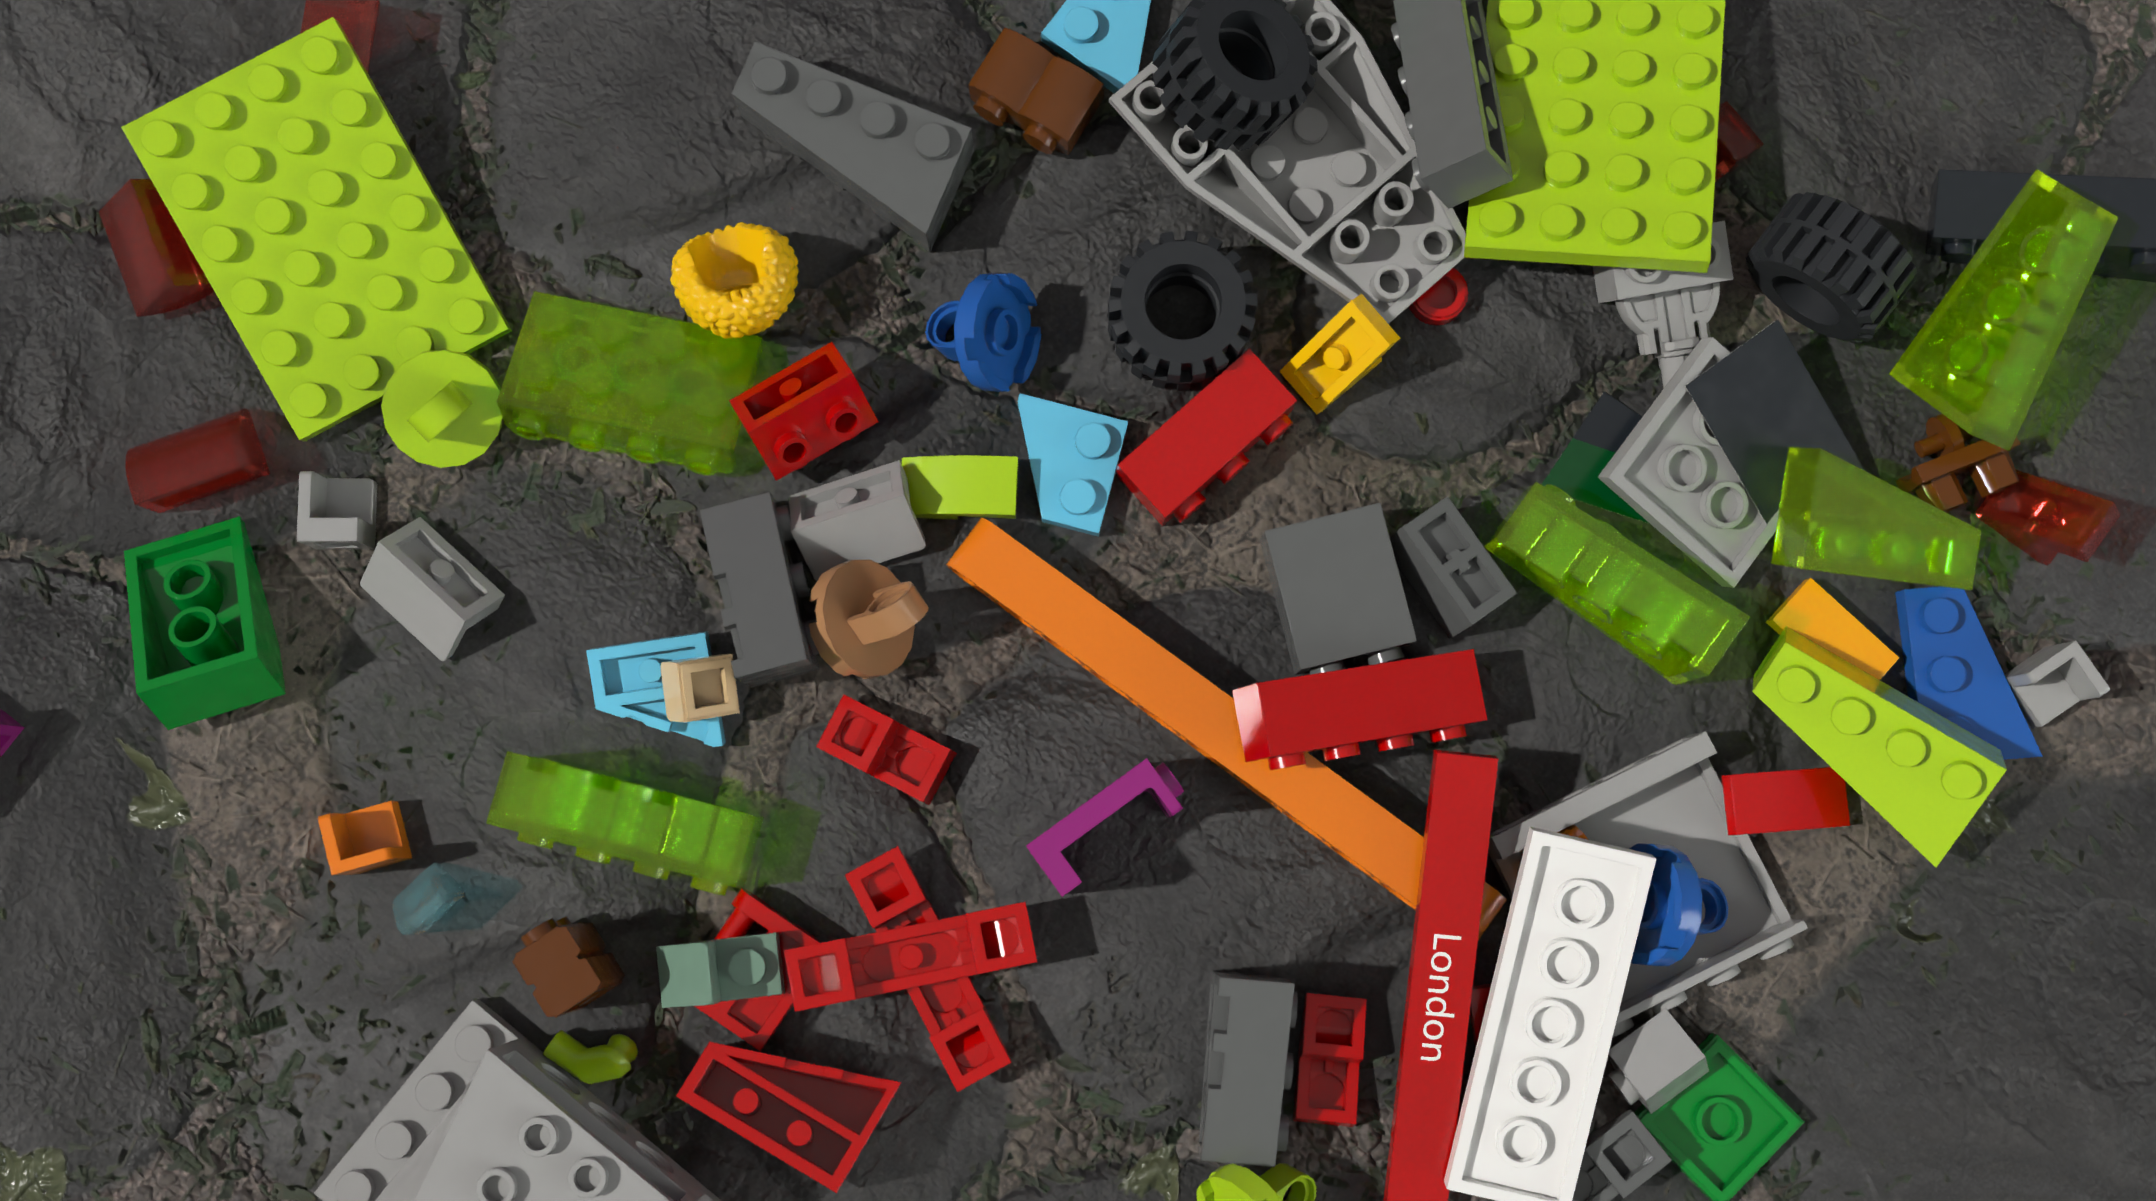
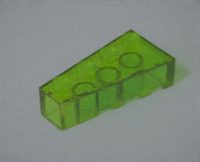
[1889,169,2119,451]
[1484,482,1750,685]
[486,751,764,896]

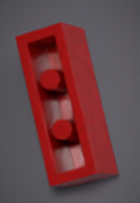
[1116,348,1297,526]

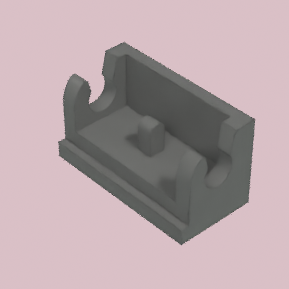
[1390,496,1517,639]

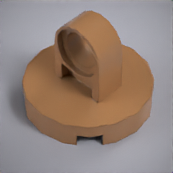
[809,560,929,679]

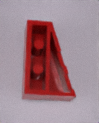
[676,1041,901,1193]

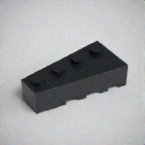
[1926,169,2156,283]

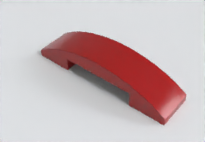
[845,846,1012,1092]
[784,902,1037,1012]

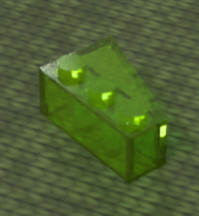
[1771,447,1981,590]

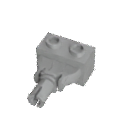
[1593,221,1734,389]

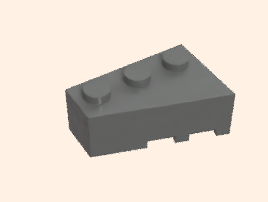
[700,492,820,687]

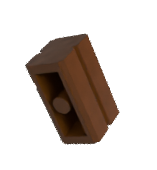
[512,916,625,1018]

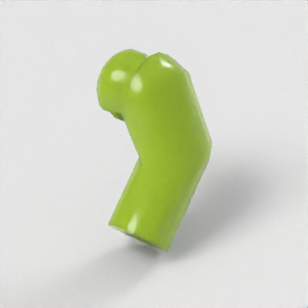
[543,1030,638,1084]

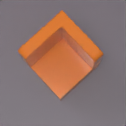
[318,801,412,875]

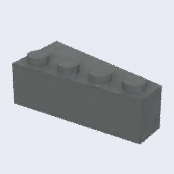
[731,41,974,253]

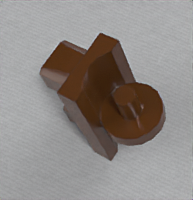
[1895,413,2020,518]

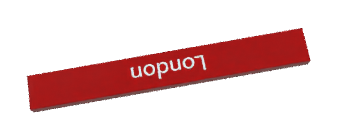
[1383,750,1499,1201]

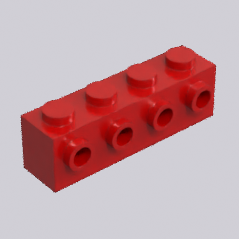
[1232,649,1487,770]

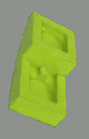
[902,455,1018,520]

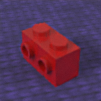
[729,342,879,481]

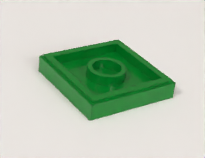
[1634,1033,1804,1201]

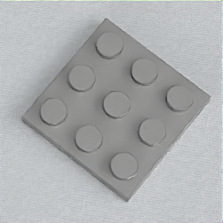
[1598,337,1788,588]

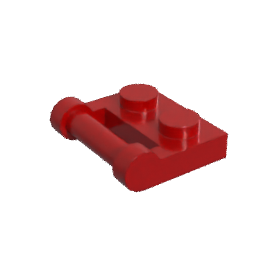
[694,888,823,1051]

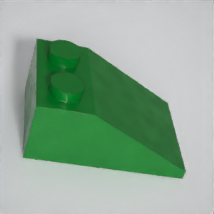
[124,516,286,730]

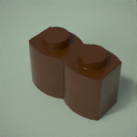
[968,27,1104,156]

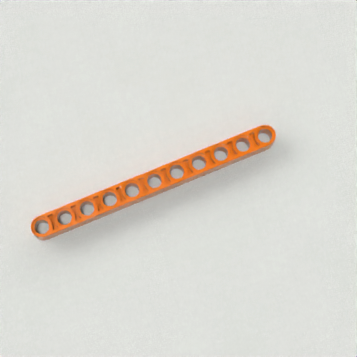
[947,517,1506,940]

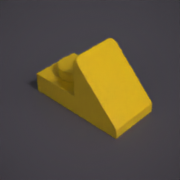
[1279,294,1401,415]

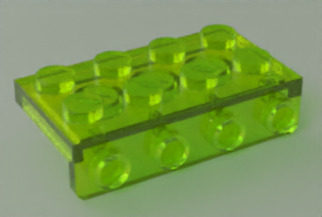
[497,291,763,475]

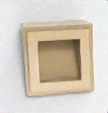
[660,654,740,723]

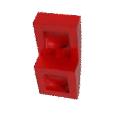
[816,694,957,805]
[1722,767,1850,835]
[1293,993,1367,1127]

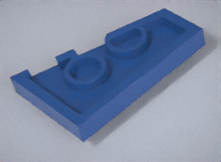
[1895,585,2043,760]

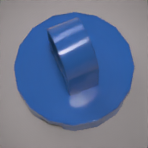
[925,273,1041,392]
[1629,843,1728,967]

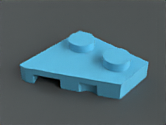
[1041,0,1152,94]
[1017,393,1128,537]
[586,631,726,747]

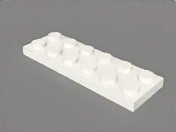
[1444,826,1656,1201]

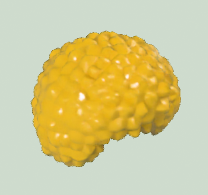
[670,222,799,339]

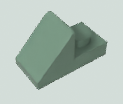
[656,932,785,1008]

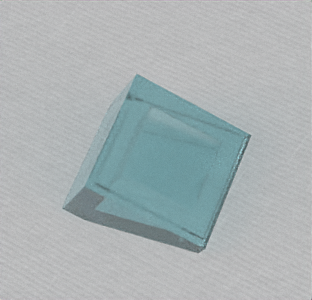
[392,863,465,935]

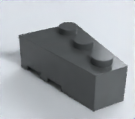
[1197,971,1298,1167]

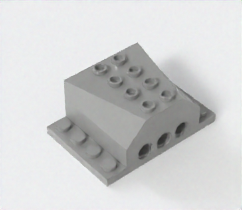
[314,999,722,1201]

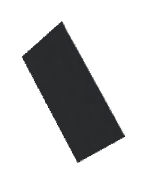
[1685,319,1879,562]

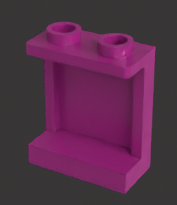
[1026,758,1184,897]

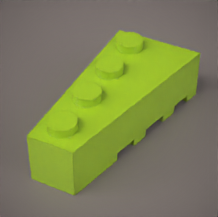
[1752,626,2007,868]

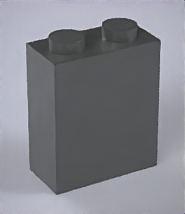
[1260,503,1417,674]

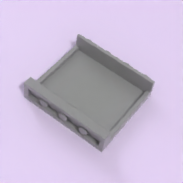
[1488,731,1808,1038]

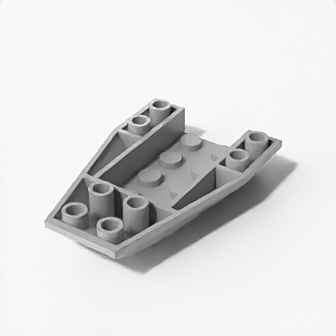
[1109,0,1466,324]

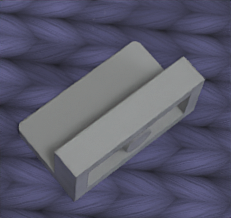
[789,460,926,581]
[360,517,505,661]

